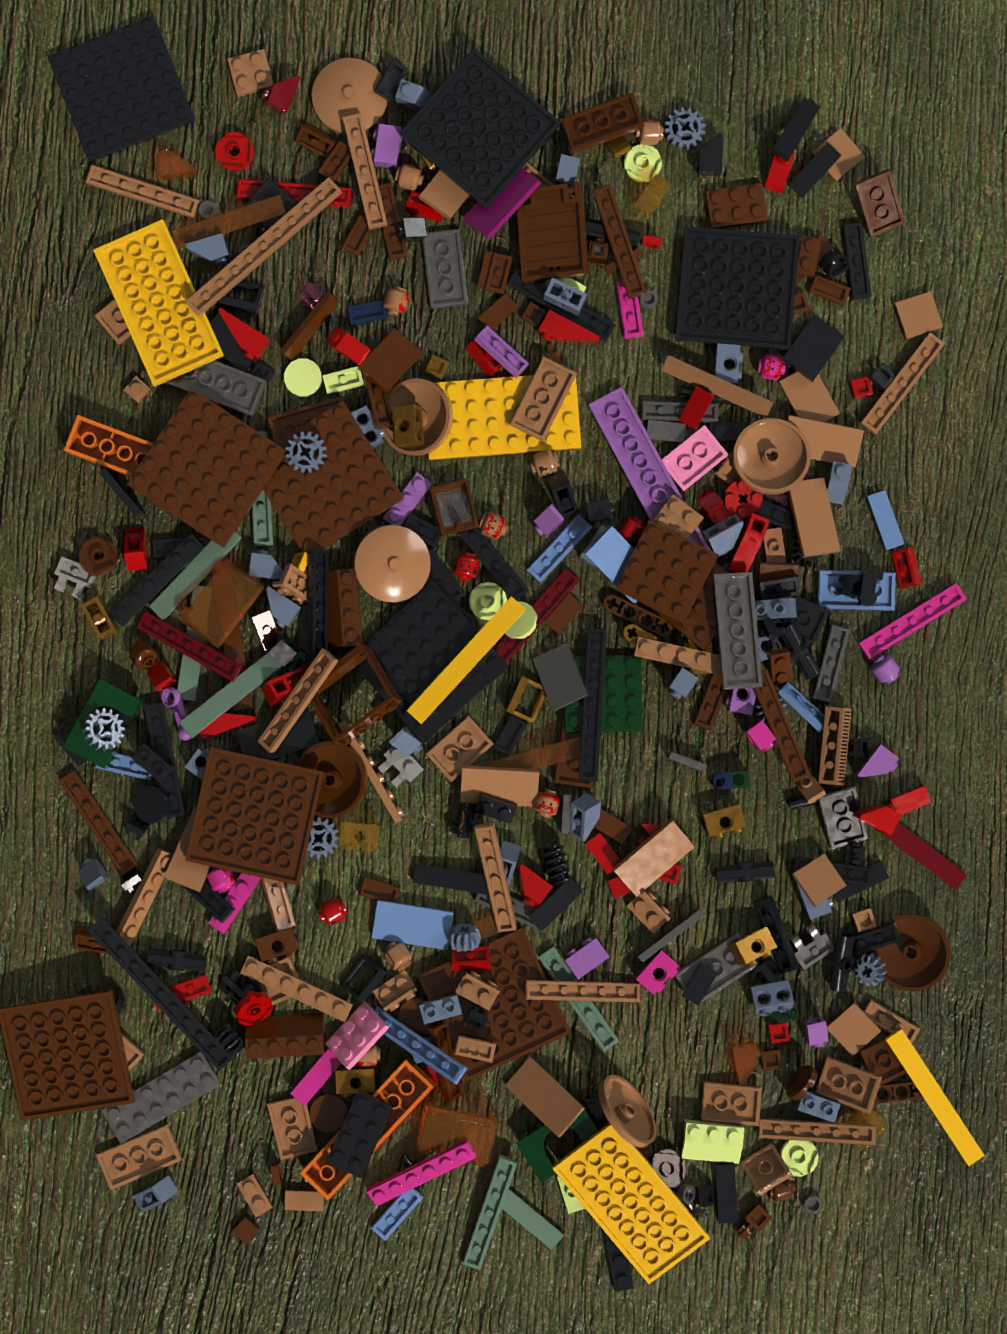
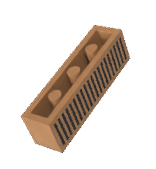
[818,706,852,785]

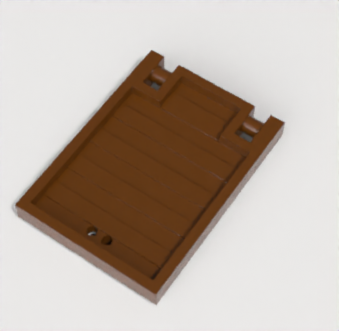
[517,181,589,283]

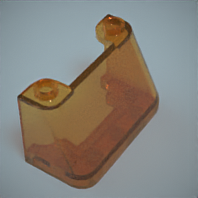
[179,559,264,648]
[414,1099,499,1167]

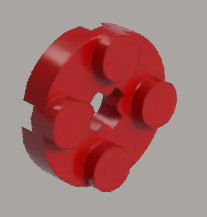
[215,132,254,172]
[724,479,763,518]
[233,990,273,1026]

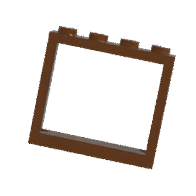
[310,643,402,746]

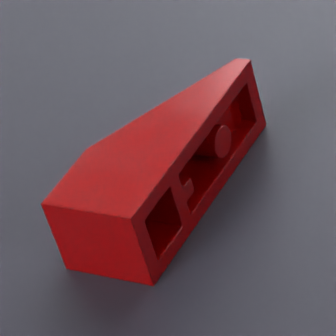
[218,308,271,361]
[538,309,600,343]
[262,665,309,706]
[198,713,257,739]

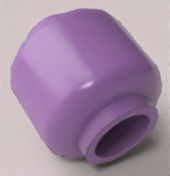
[871,654,900,684]

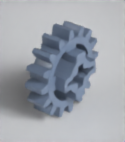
[664,107,706,150]
[285,431,328,473]
[82,708,125,751]
[307,817,340,859]

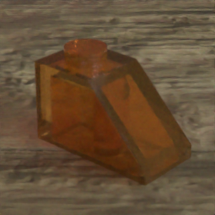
[154,150,197,181]
[731,1041,761,1085]

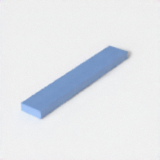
[375,1006,467,1085]

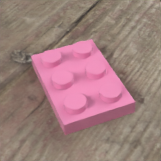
[662,425,728,491]
[325,1001,389,1070]

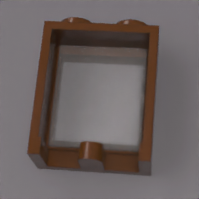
[430,478,479,536]

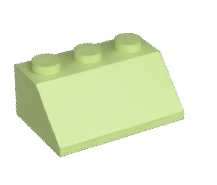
[681,1119,744,1164]

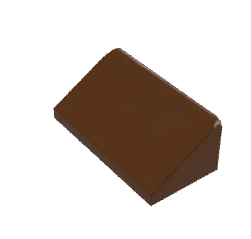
[295,122,338,159]
[758,562,799,585]
[74,925,109,955]

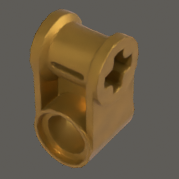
[622,624,660,647]

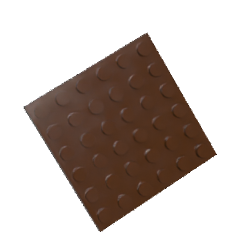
[127,388,288,548]
[263,401,405,554]
[185,747,324,885]
[418,927,571,1082]
[0,990,135,1121]

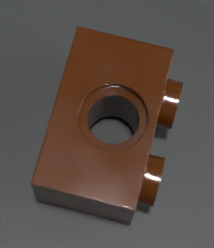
[255,927,300,963]

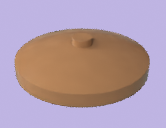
[312,58,388,135]
[382,378,453,456]
[733,418,811,495]
[353,525,431,602]
[598,1075,657,1148]

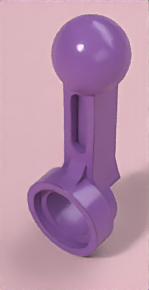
[161,687,191,741]

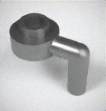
[677,1184,709,1218]

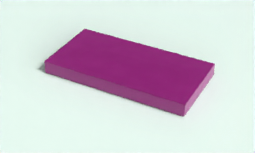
[462,169,541,240]

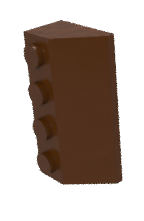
[327,569,364,649]
[245,1013,325,1059]

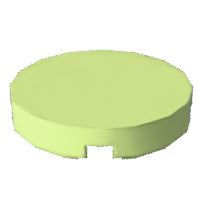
[624,144,662,183]
[284,359,322,397]
[469,582,507,621]
[505,601,537,639]
[780,1140,819,1177]

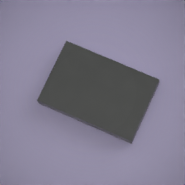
[533,643,588,711]

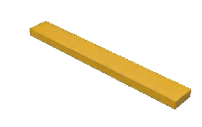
[407,596,526,724]
[884,1028,985,1166]

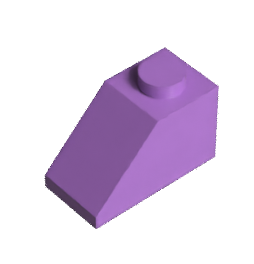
[533,504,564,537]
[855,744,899,777]
[802,1017,828,1048]

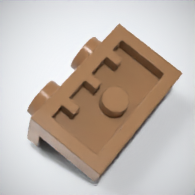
[272,564,309,605]
[626,890,671,934]
[373,970,418,1012]
[455,970,500,1011]

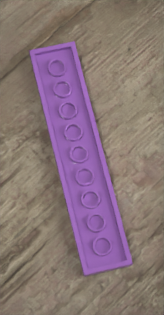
[588,387,710,550]

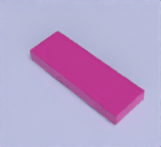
[616,281,644,339]
[290,1049,341,1106]

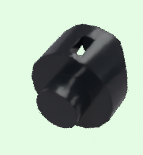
[821,250,851,278]

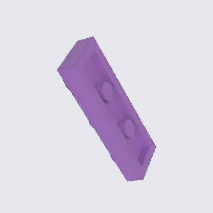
[474,325,529,378]
[383,473,433,526]

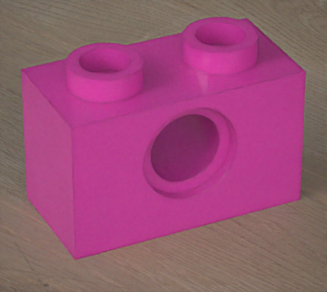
[743,720,776,751]
[635,949,679,995]

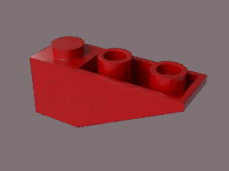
[728,513,770,573]

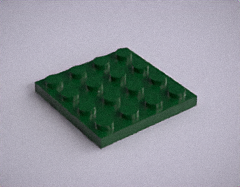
[565,655,643,733]

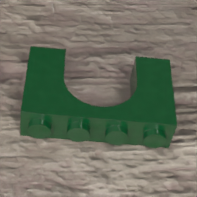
[63,679,143,769]
[516,1099,602,1183]

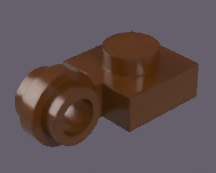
[736,1203,772,1239]

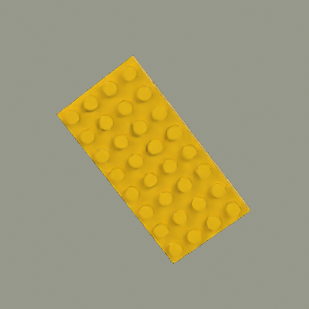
[93,219,224,387]
[429,375,581,460]
[552,1123,710,1284]

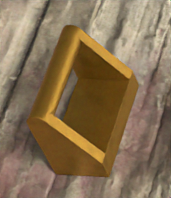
[506,676,547,724]

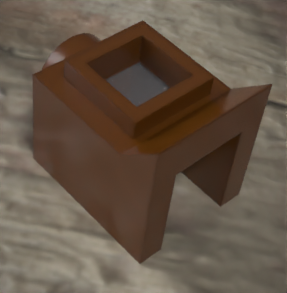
[588,238,609,269]

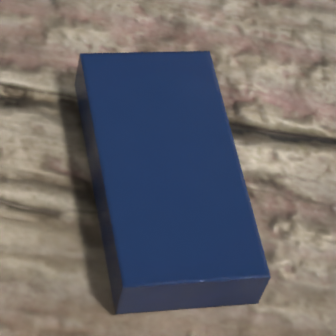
[347,299,389,326]

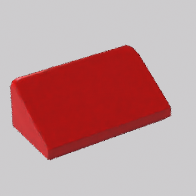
[405,190,443,222]
[466,340,503,378]
[678,386,714,430]
[891,547,922,589]
[888,785,931,815]
[451,946,491,971]

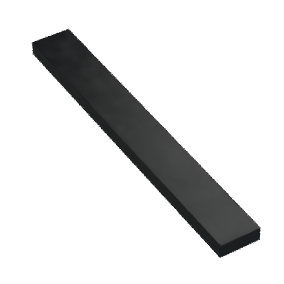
[578,628,607,782]

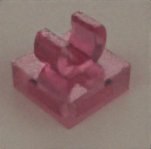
[299,282,325,309]

